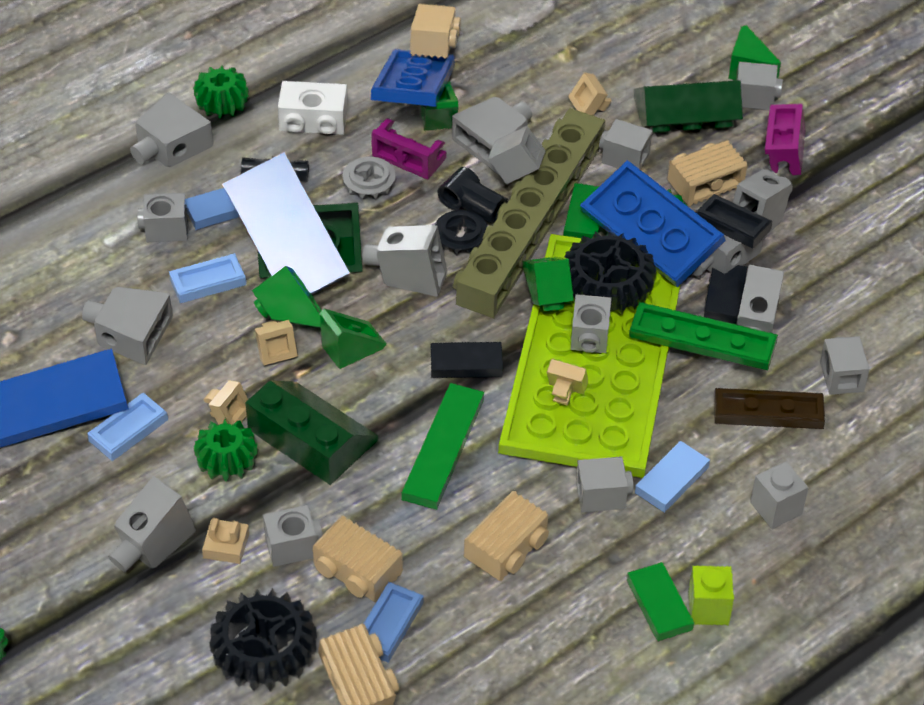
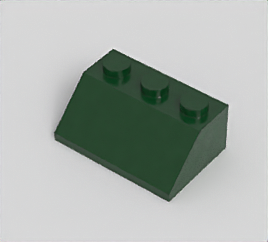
[633,80,743,132]
[258,202,363,278]
[245,380,378,485]

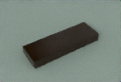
[714,388,825,429]

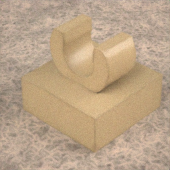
[568,72,612,116]
[255,320,298,366]
[547,359,588,405]
[203,380,248,425]
[202,518,249,564]

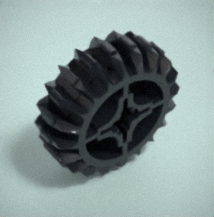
[564,231,656,315]
[209,588,317,691]

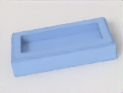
[169,253,246,304]
[87,393,168,461]
[635,441,710,513]

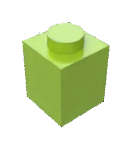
[688,566,734,625]

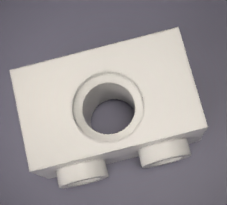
[278,81,348,135]

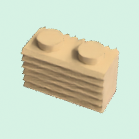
[410,4,461,59]
[667,140,747,207]
[464,491,549,581]
[313,516,403,602]
[318,624,399,705]

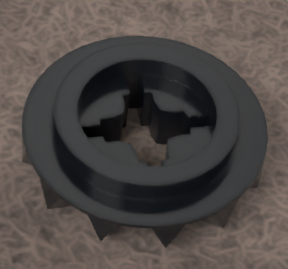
[435,210,488,255]

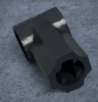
[437,167,508,223]

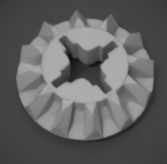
[343,156,396,199]

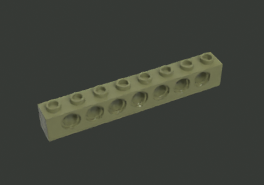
[453,108,605,319]

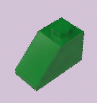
[522,256,574,311]
[252,266,322,328]

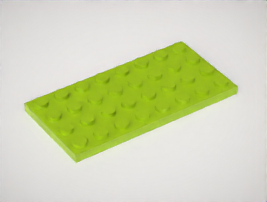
[498,234,681,478]

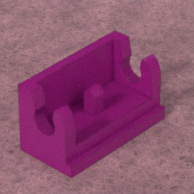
[765,104,806,175]
[371,118,447,180]

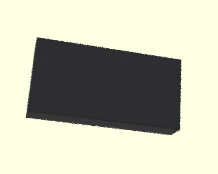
[696,194,772,249]
[704,265,747,324]
[431,342,503,378]

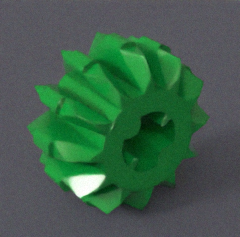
[193,65,249,118]
[194,418,258,482]

